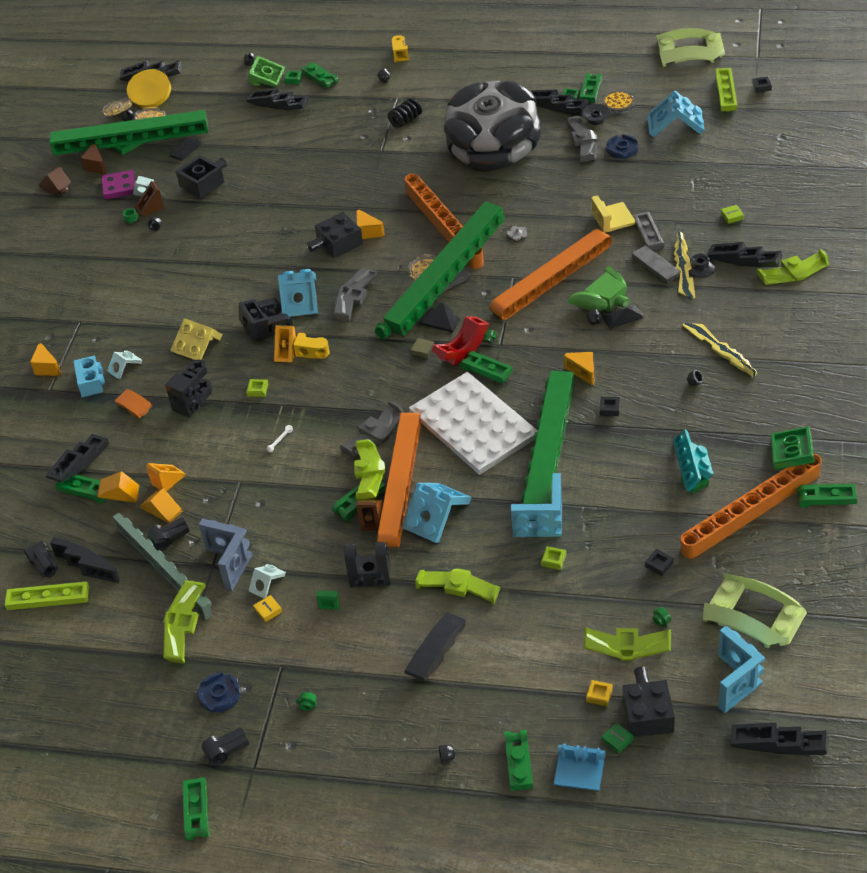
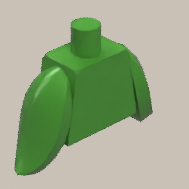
[567,266,630,312]

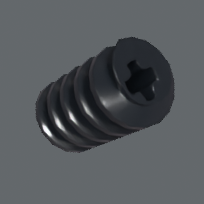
[387,98,423,128]

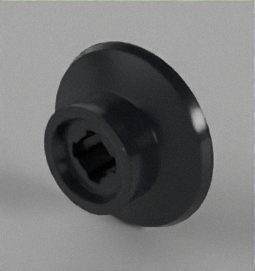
[582,104,611,125]
[684,253,716,278]

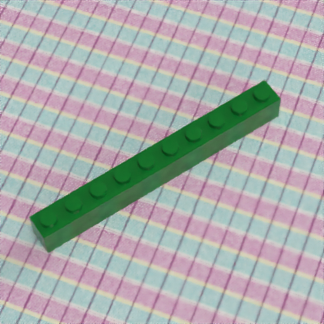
[50,110,208,156]
[383,201,505,337]
[522,370,574,521]

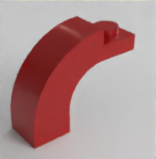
[431,316,489,365]

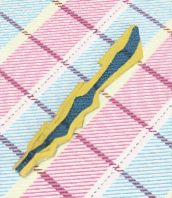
[674,232,695,299]
[683,323,757,377]

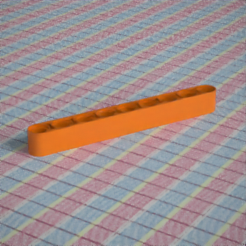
[405,174,484,269]
[489,229,612,320]
[378,412,421,548]
[680,454,822,559]

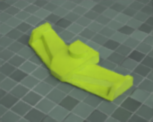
[757,249,829,285]
[355,439,385,501]
[415,568,501,605]
[163,580,206,664]
[583,627,671,661]

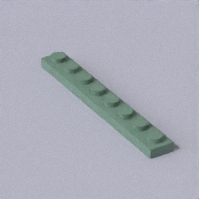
[113,513,213,620]

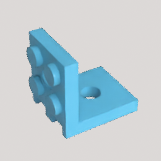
[647,90,704,137]
[278,269,318,317]
[511,473,562,537]
[402,483,471,543]
[718,626,765,713]

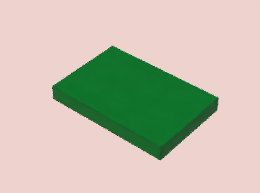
[771,426,815,470]

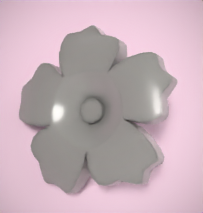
[507,225,527,241]

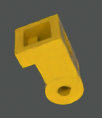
[392,35,409,62]
[294,333,330,359]

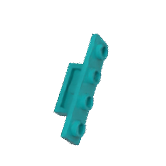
[673,429,714,492]

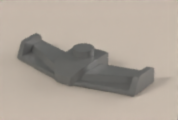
[567,116,598,162]
[333,268,377,323]
[340,400,404,458]

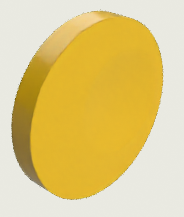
[127,69,171,109]

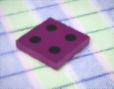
[102,170,135,199]

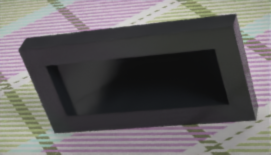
[169,137,201,161]
[420,302,460,333]
[602,305,643,329]

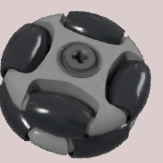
[444,81,542,171]

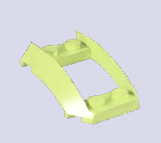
[656,28,725,67]
[702,573,807,648]

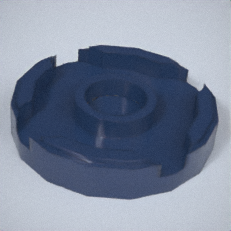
[606,134,639,159]
[197,673,241,712]

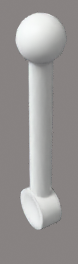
[266,425,293,452]

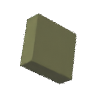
[411,338,435,358]

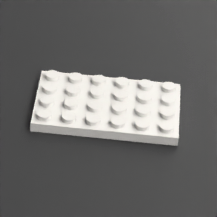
[409,372,538,475]

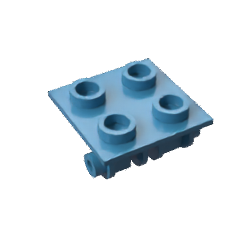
[554,744,605,791]

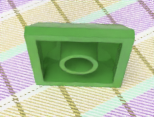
[248,56,285,87]

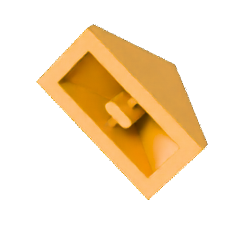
[357,210,385,239]
[274,325,296,362]
[30,343,62,376]
[564,352,594,385]
[146,463,186,492]
[98,471,139,503]
[140,488,182,523]

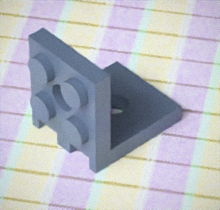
[199,518,253,591]

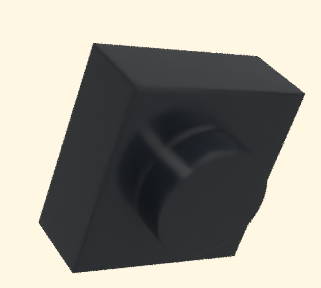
[752,77,772,93]
[600,397,620,416]
[645,549,674,576]

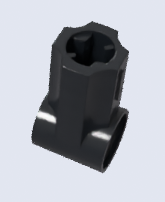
[147,517,190,551]
[24,540,58,578]
[201,727,249,766]

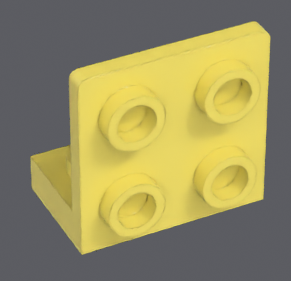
[591,195,635,233]
[171,318,223,360]

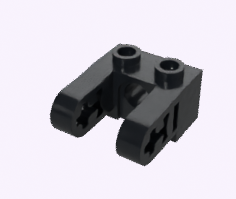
[239,298,293,340]
[165,360,213,418]
[344,542,391,587]

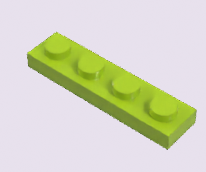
[715,68,737,112]
[5,581,89,610]

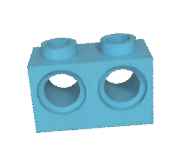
[74,355,105,397]

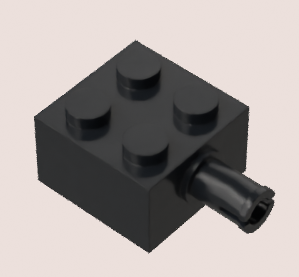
[176,155,228,199]
[307,212,363,258]
[622,666,675,737]

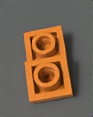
[115,389,152,418]

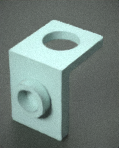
[133,176,154,196]
[107,351,142,379]
[248,564,286,598]

